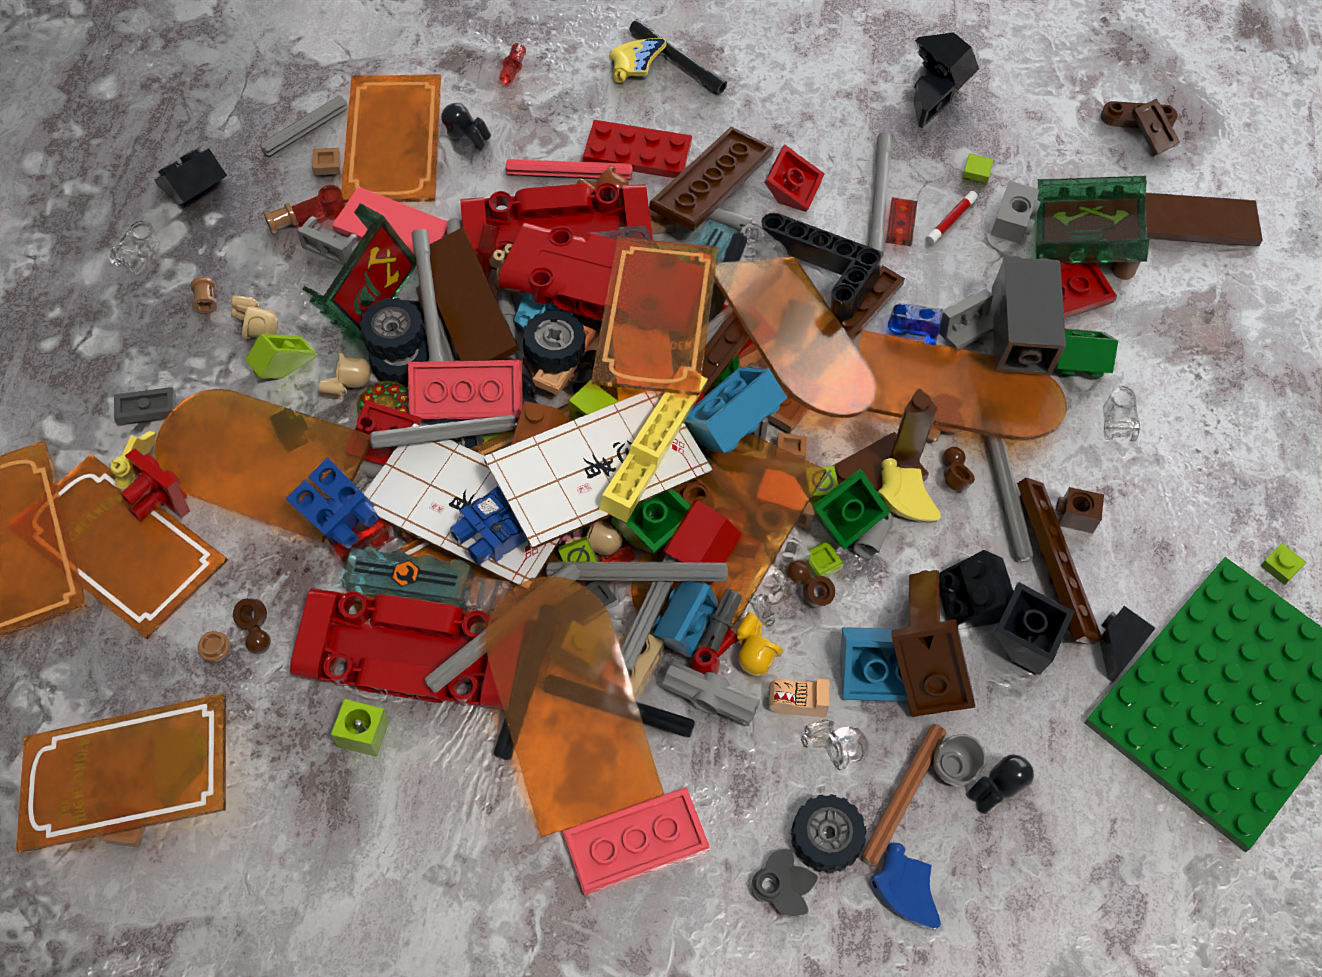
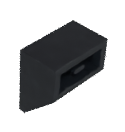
[915,32,979,90]
[154,147,227,205]
[939,550,1013,630]

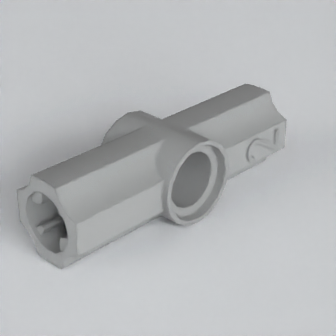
[662,661,760,726]

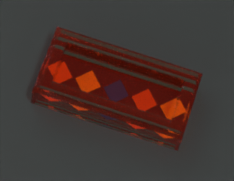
[885,197,918,247]

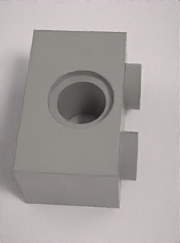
[991,181,1041,244]

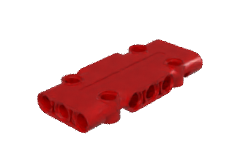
[460,182,654,270]
[498,223,710,336]
[290,588,526,710]

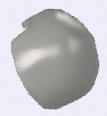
[933,733,987,787]

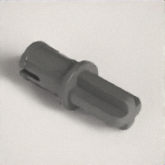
[700,589,742,651]

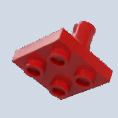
[346,400,422,466]
[120,448,190,522]

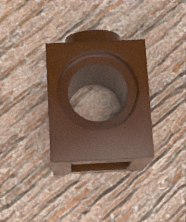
[1055,487,1104,533]

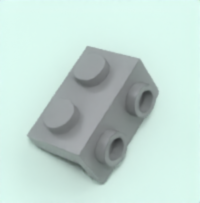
[939,289,993,350]

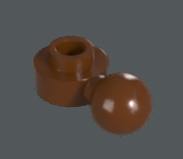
[942,447,975,491]
[786,560,835,607]
[233,598,271,654]

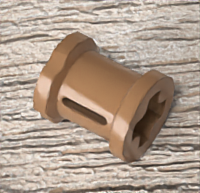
[263,203,298,234]
[191,277,217,313]

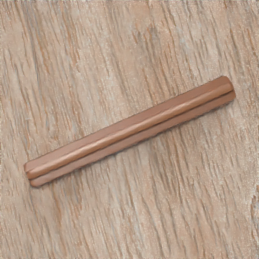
[861,724,946,866]

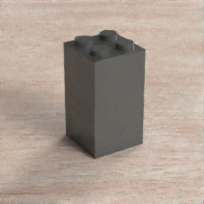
[992,256,1066,375]

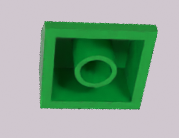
[1055,328,1118,377]
[812,468,891,550]
[611,487,691,554]

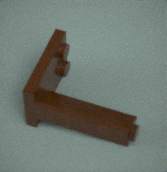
[833,389,937,492]
[891,570,976,717]

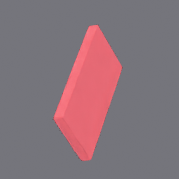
[332,186,447,263]
[408,360,522,419]
[563,787,710,896]

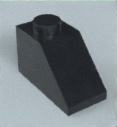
[913,69,956,128]
[1099,606,1156,683]

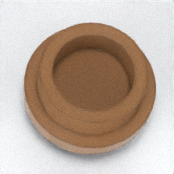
[198,631,230,662]

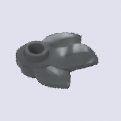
[751,849,818,917]

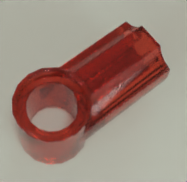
[291,185,346,227]

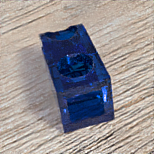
[888,303,943,345]

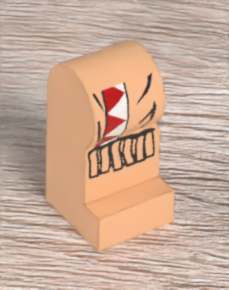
[769,679,830,718]

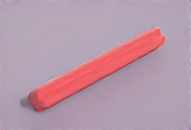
[506,159,633,179]

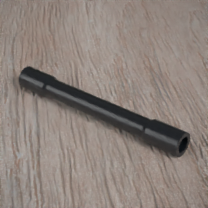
[629,19,727,94]

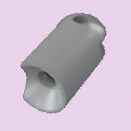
[853,513,894,560]

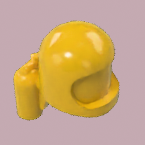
[736,612,784,676]

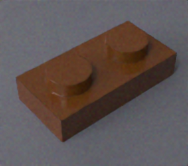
[1132,98,1180,156]

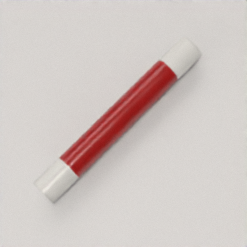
[925,191,978,245]

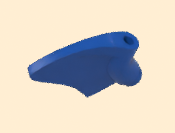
[870,842,941,930]

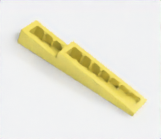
[599,367,708,523]

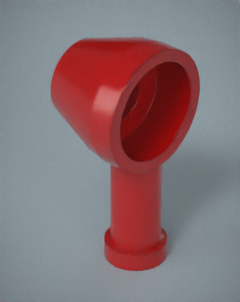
[689,629,739,674]

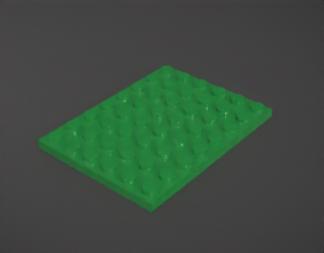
[1084,557,1322,853]

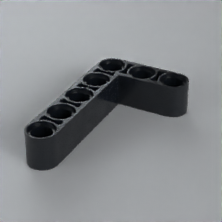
[761,213,881,320]

